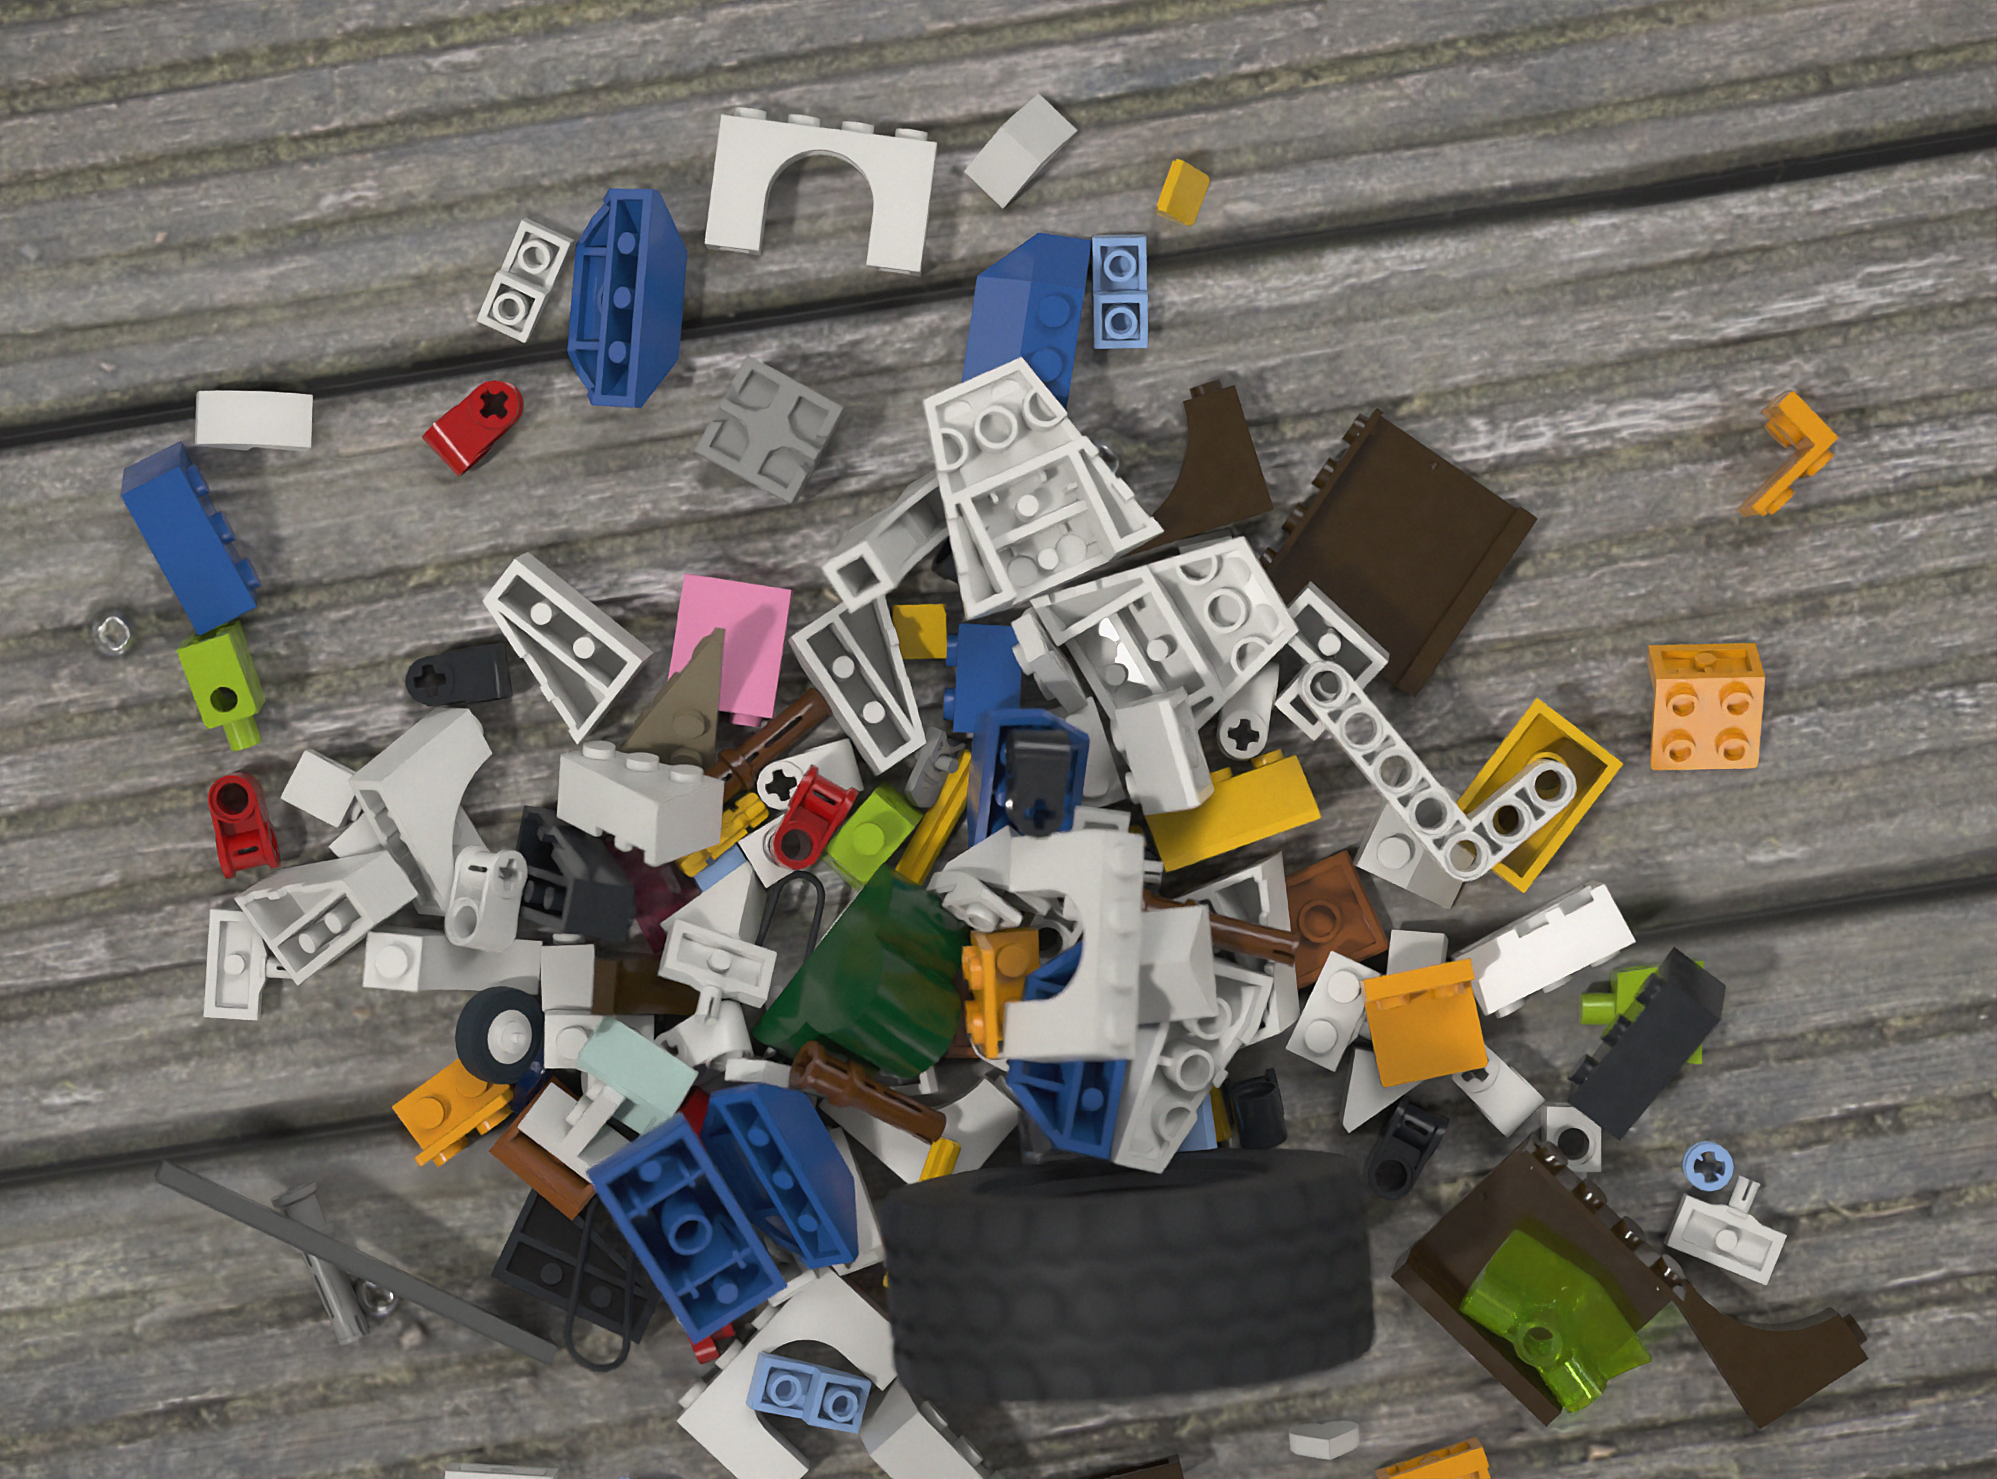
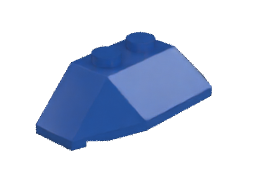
[567,188,688,408]
[961,232,1092,411]
[967,709,1090,850]
[1006,939,1127,1160]
[699,1083,859,1269]

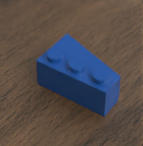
[120,441,262,636]

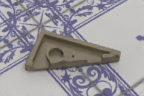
[615,627,726,772]

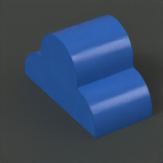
[585,1112,788,1345]

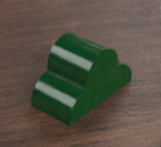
[751,862,969,1079]

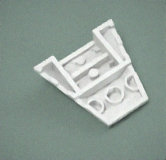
[922,357,1164,621]
[1030,536,1300,771]

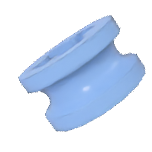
[1682,1140,1734,1191]

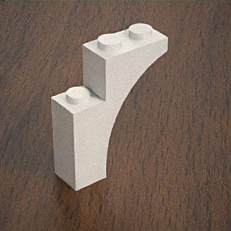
[821,469,949,613]

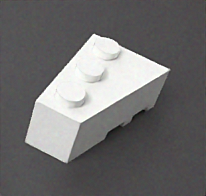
[557,740,724,867]
[858,1376,1006,1479]

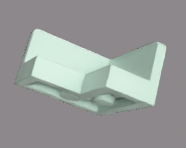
[577,1016,698,1138]

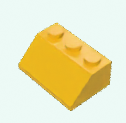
[1455,697,1623,893]
[1141,748,1321,873]

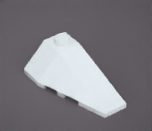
[1110,955,1275,1174]

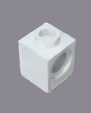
[280,749,364,828]
[738,813,822,888]
[540,933,599,1011]
[1541,1102,1601,1180]

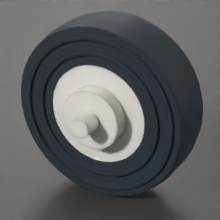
[455,986,545,1085]

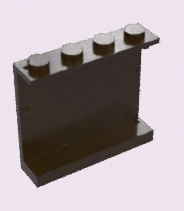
[1259,408,1538,698]
[1391,1133,1688,1427]

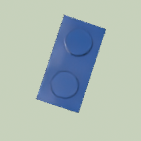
[943,623,1022,733]

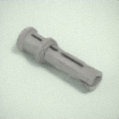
[270,1180,372,1345]

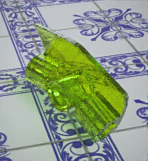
[1459,1229,1652,1414]

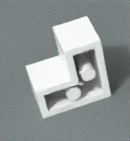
[1274,581,1390,741]

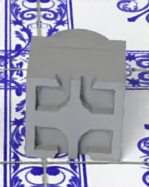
[695,355,846,507]

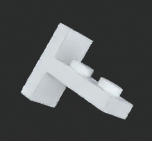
[517,1078,631,1184]

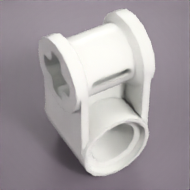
[1216,661,1280,761]
[757,738,864,810]
[444,845,527,953]
[653,1000,754,1087]
[1449,1044,1545,1138]

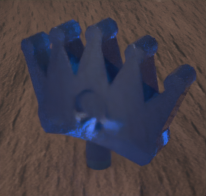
[510,1047,551,1114]

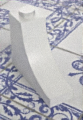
[347,707,492,916]
[363,925,545,995]
[818,1074,1026,1184]

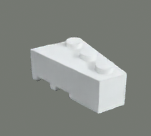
[483,552,654,745]
[785,593,927,777]
[234,850,419,986]
[1172,851,1300,1049]
[1450,879,1636,1019]

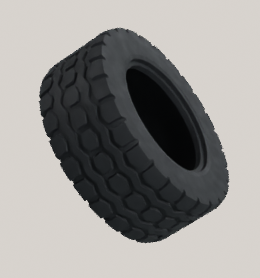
[881,1148,1377,1405]

